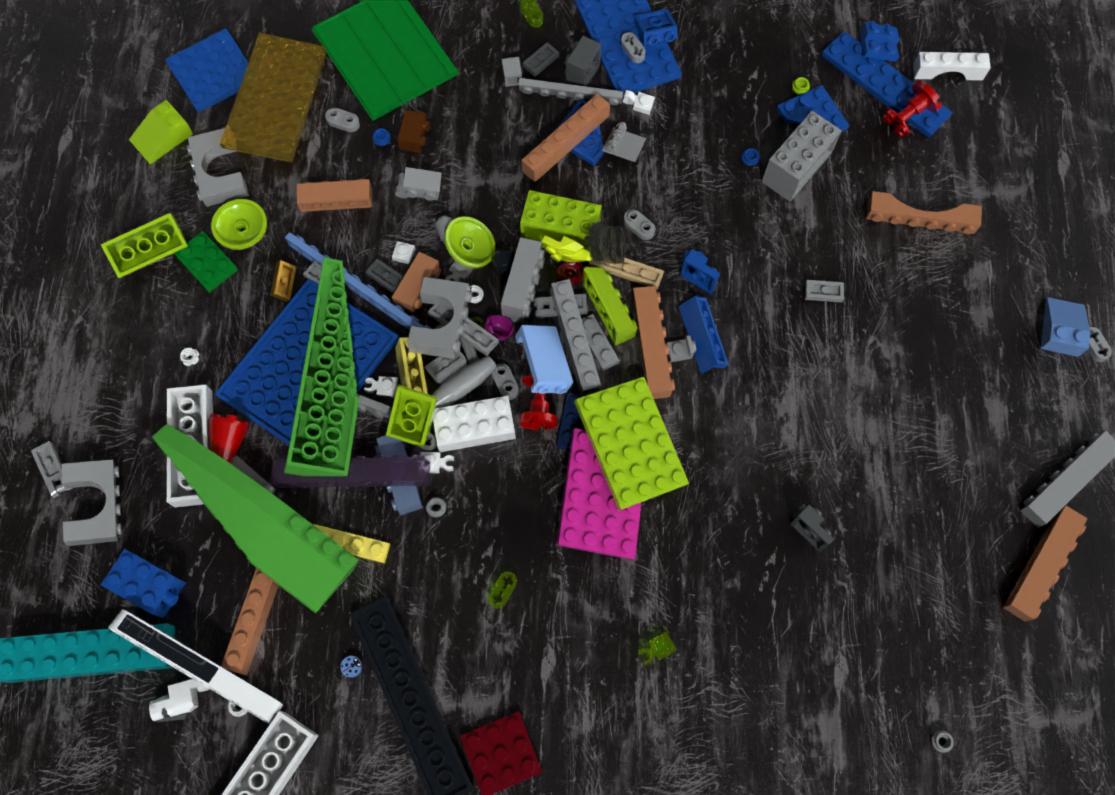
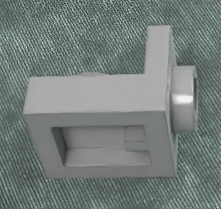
[667,335,696,362]

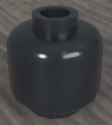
[491,248,515,276]

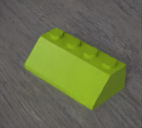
[101,213,188,278]
[583,267,637,346]

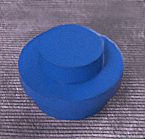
[373,128,391,146]
[742,148,760,166]

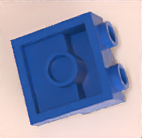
[634,9,677,46]
[859,21,900,62]
[680,249,720,295]

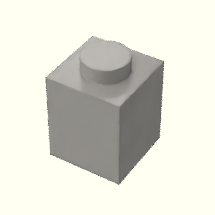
[502,57,522,87]

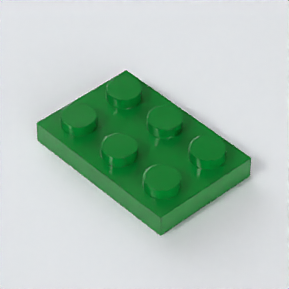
[174,231,238,293]

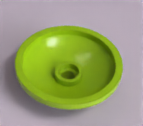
[211,199,267,250]
[444,217,496,268]

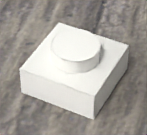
[392,241,415,265]

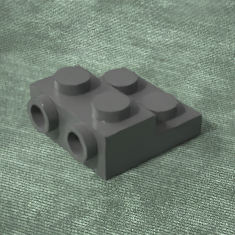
[790,504,834,552]

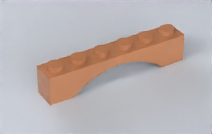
[866,191,982,234]

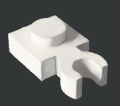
[364,376,399,398]
[419,452,454,473]

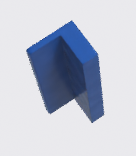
[679,296,729,373]

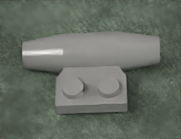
[425,351,497,409]

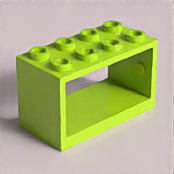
[520,190,602,254]

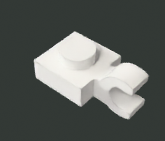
[623,90,655,115]

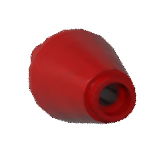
[209,414,250,463]

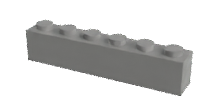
[550,279,601,395]
[1020,431,1115,528]

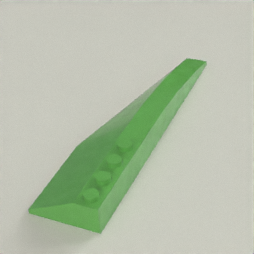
[284,257,359,476]
[152,424,358,613]

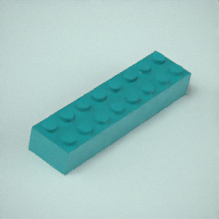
[0,623,175,683]

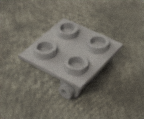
[602,122,646,162]

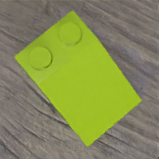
[129,100,193,164]
[386,385,437,447]

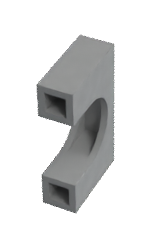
[187,127,249,207]
[407,277,472,359]
[62,460,122,546]

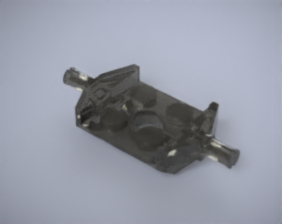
[584,222,631,264]

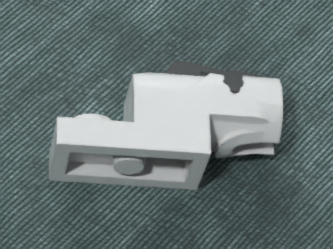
[149,679,210,722]

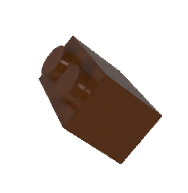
[398,110,430,153]

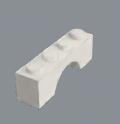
[913,52,991,80]

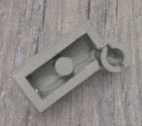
[395,167,442,201]

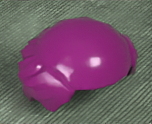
[484,314,514,341]

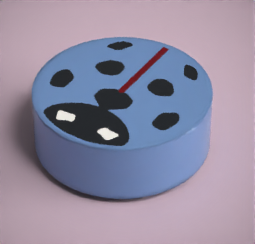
[341,656,362,678]

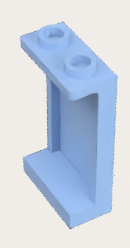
[515,325,573,394]

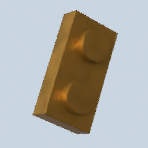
[270,260,296,302]

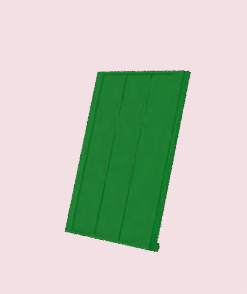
[311,0,459,121]

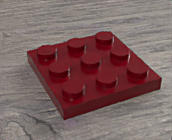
[460,711,542,795]

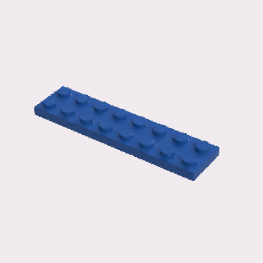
[821,31,953,138]

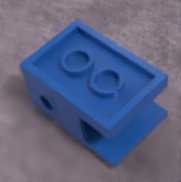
[101,549,186,618]

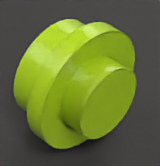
[792,77,810,95]

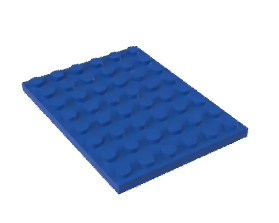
[214,279,399,446]

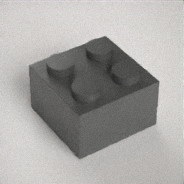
[565,36,602,87]

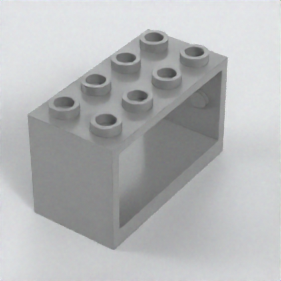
[762,111,842,202]

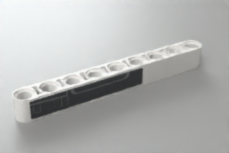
[108,609,283,724]

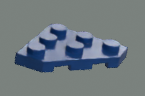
[776,85,849,131]
[556,99,604,166]

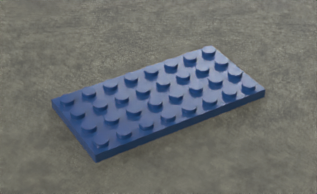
[573,0,682,97]

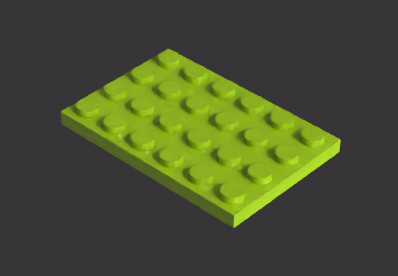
[574,377,689,511]

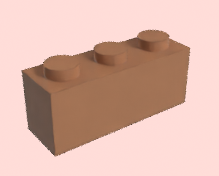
[392,252,441,314]

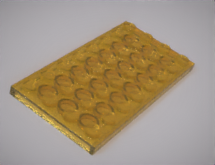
[220,33,327,162]

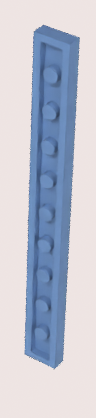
[285,232,431,331]

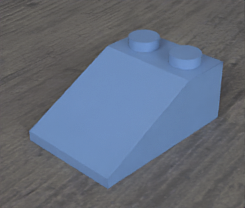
[1041,297,1090,357]

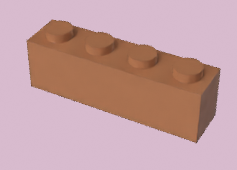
[297,179,372,212]

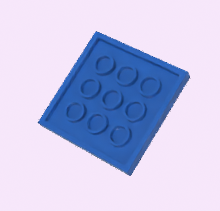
[165,28,259,113]

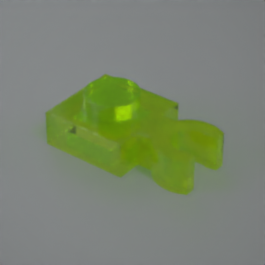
[638,632,677,665]

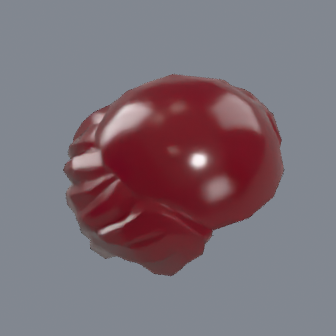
[556,262,585,286]

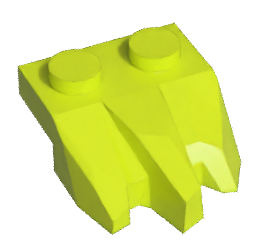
[541,235,594,262]

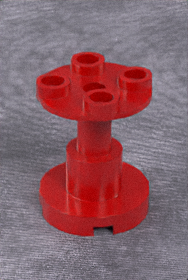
[882,80,942,137]
[519,375,558,430]

